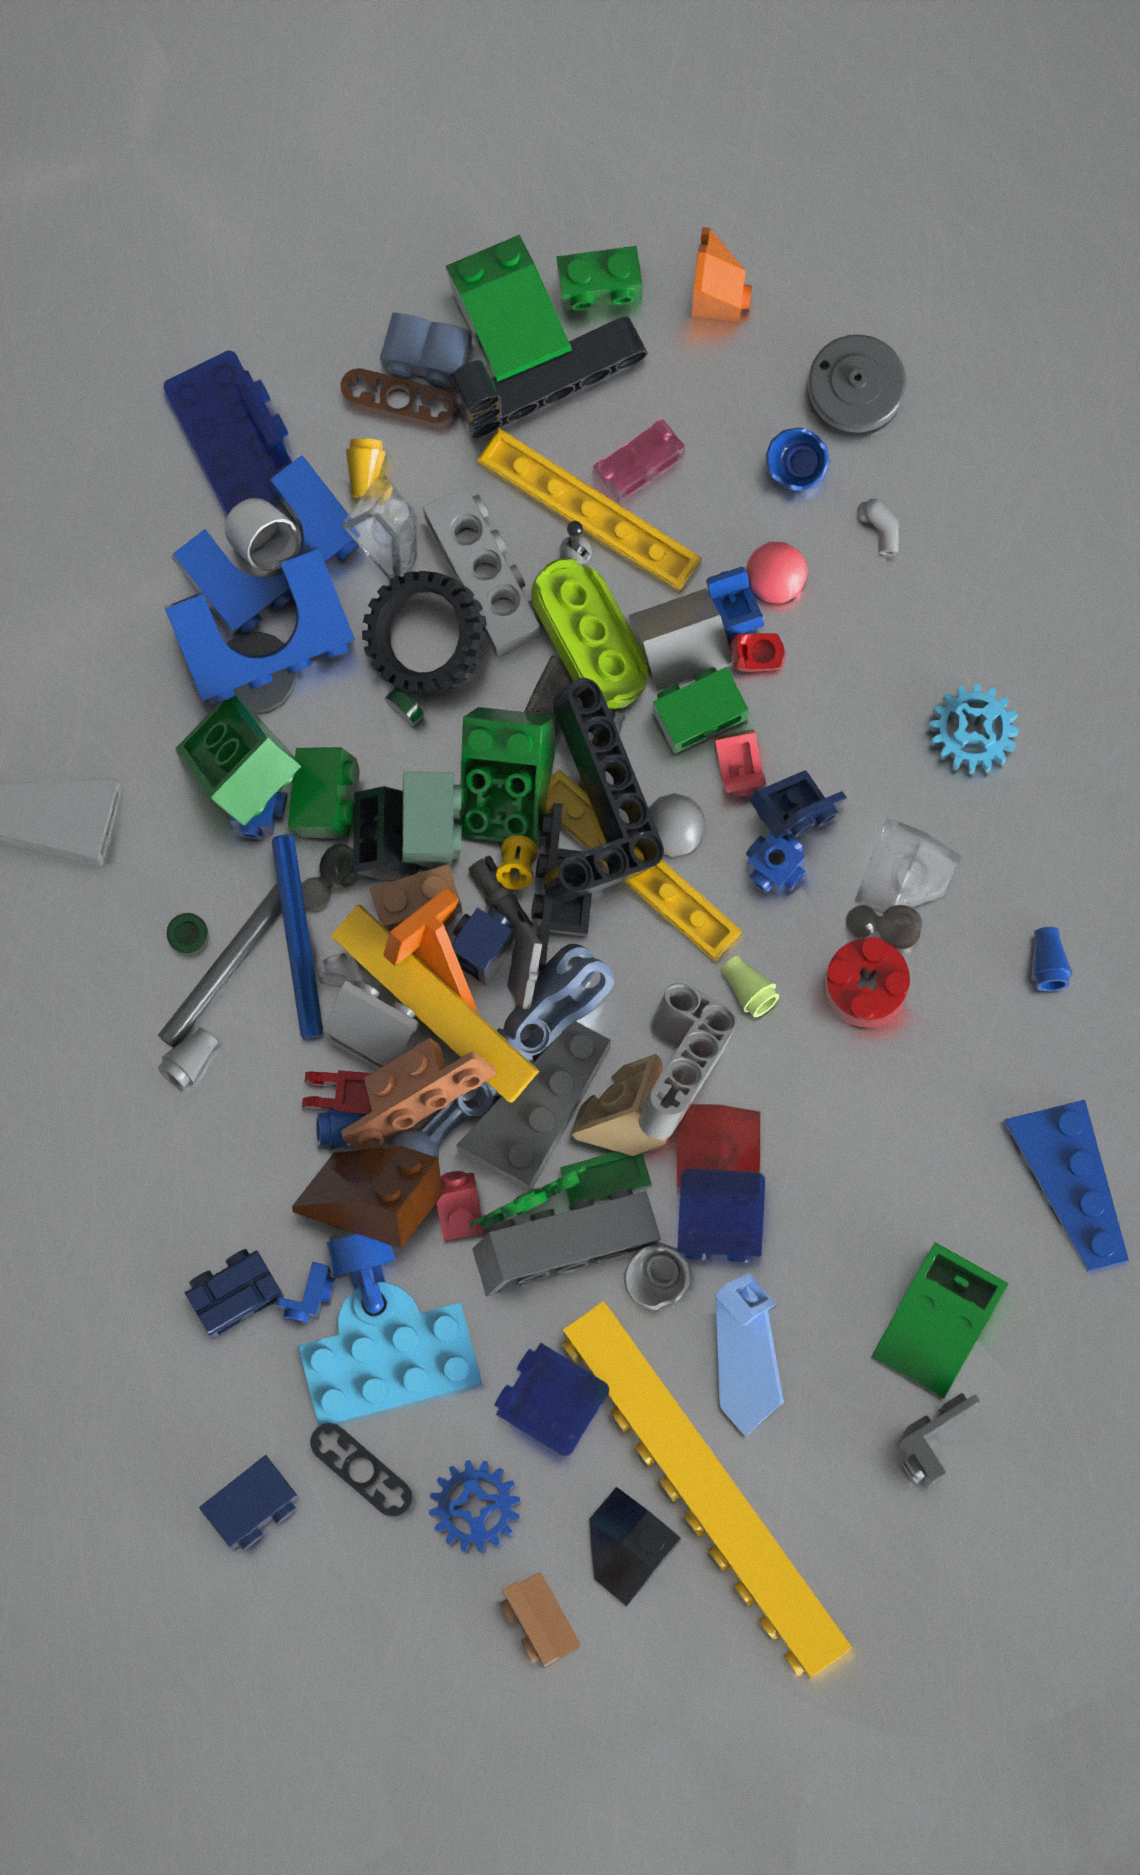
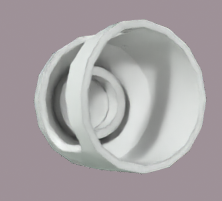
[225,498,299,571]

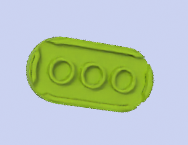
[531,558,649,709]

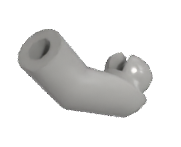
[857,498,899,556]

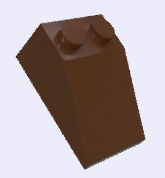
[292,1146,443,1249]

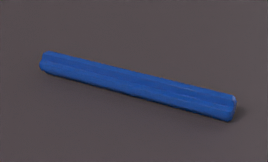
[272,834,323,1039]

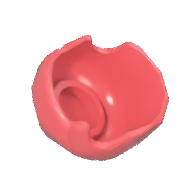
[746,542,808,604]

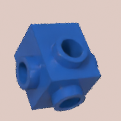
[745,833,806,897]

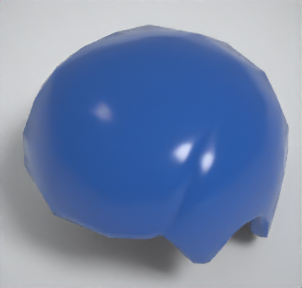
[765,427,830,491]

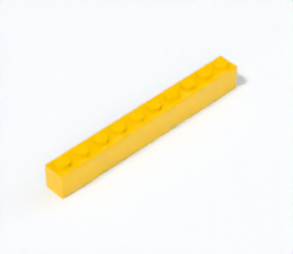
[561,1301,852,1679]

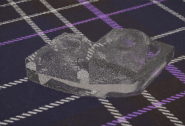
[316,953,385,988]

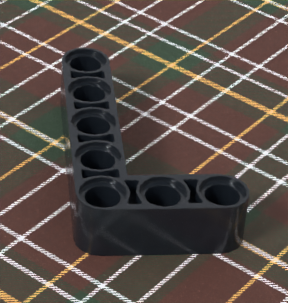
[450,316,648,439]
[543,678,664,902]

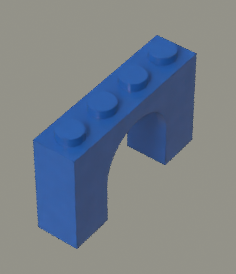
[171,455,363,635]
[164,546,355,704]

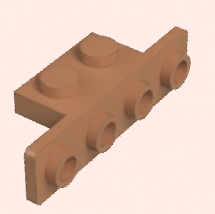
[341,1038,497,1150]

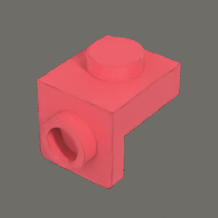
[714,729,766,796]
[437,1171,485,1241]

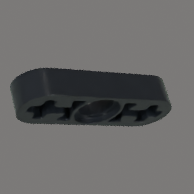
[310,1423,413,1518]

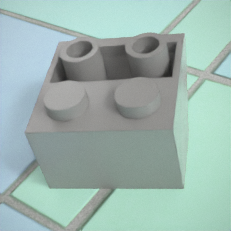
[323,980,421,1069]

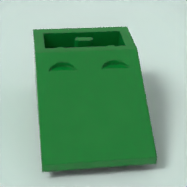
[459,707,556,846]
[871,1242,1009,1398]

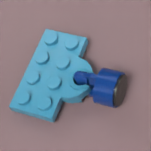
[298,1231,482,1426]

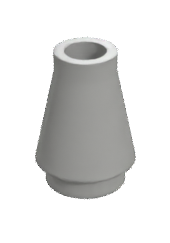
[158,1027,218,1089]

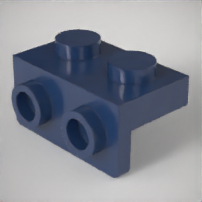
[749,770,847,839]

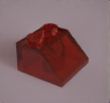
[676,1104,760,1195]

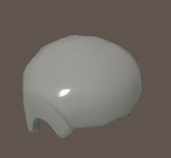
[648,793,705,857]
[624,1243,691,1310]

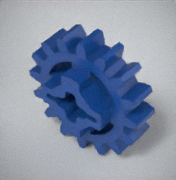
[429,1460,521,1553]

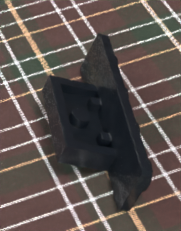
[531,803,592,971]

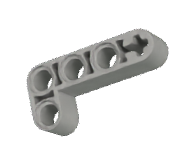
[638,983,737,1139]

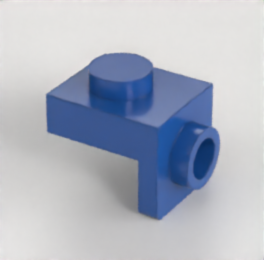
[706,566,765,639]
[230,788,287,839]
[276,1262,336,1323]

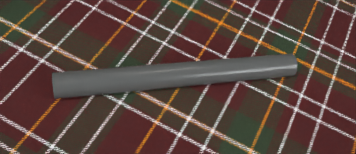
[157,882,282,1048]

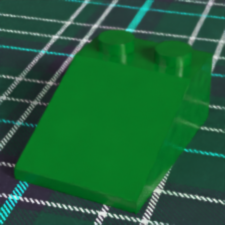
[445,235,572,382]
[176,691,301,826]

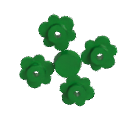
[469,1166,586,1230]

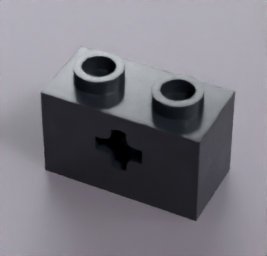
[353,786,417,881]

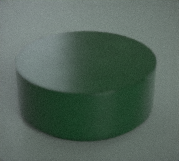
[384,687,424,726]
[166,913,209,956]

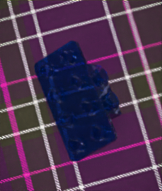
[163,350,292,514]

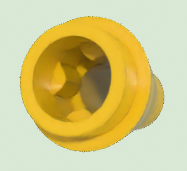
[345,438,386,499]

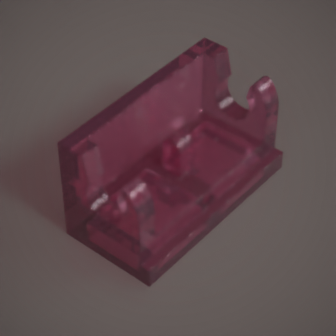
[593,418,685,503]

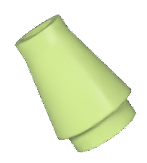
[720,955,779,1017]

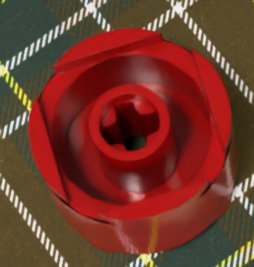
[825,937,910,1028]

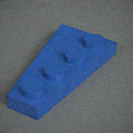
[1003,1100,1129,1272]

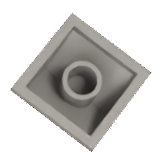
[629,588,732,691]

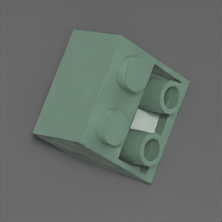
[402,772,462,869]

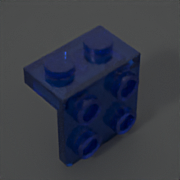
[677,1168,765,1262]
[494,1342,609,1457]

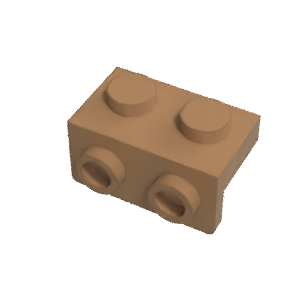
[500,1573,580,1667]

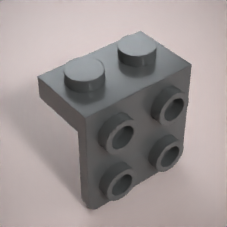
[898,1393,980,1489]

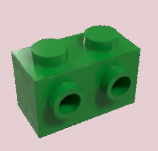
[556,245,642,310]
[653,667,749,754]
[288,747,360,838]

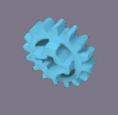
[929,683,1020,774]

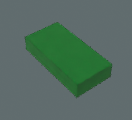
[560,1151,652,1205]

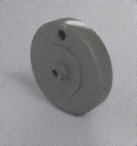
[808,334,906,432]

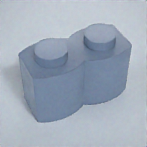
[380,312,472,388]

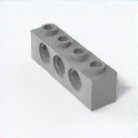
[423,486,541,658]

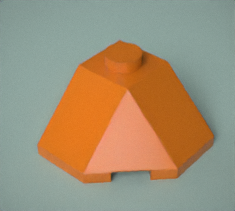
[692,227,752,322]

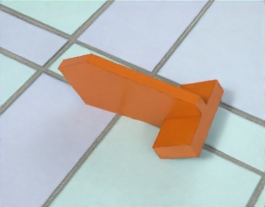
[383,888,480,1015]

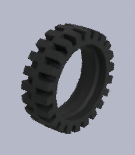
[362,571,487,694]

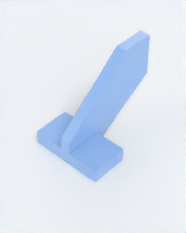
[715,1272,784,1436]

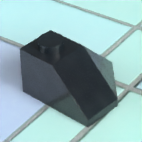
[589,1487,681,1607]

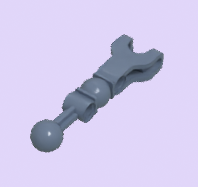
[388,944,614,1160]

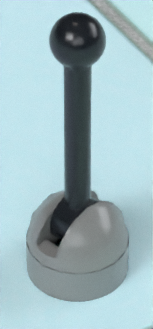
[560,521,592,567]

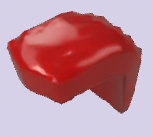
[729,633,786,672]

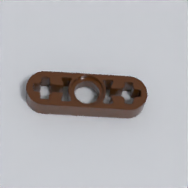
[341,368,456,429]

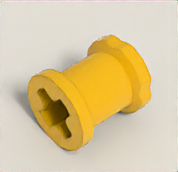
[496,835,538,890]

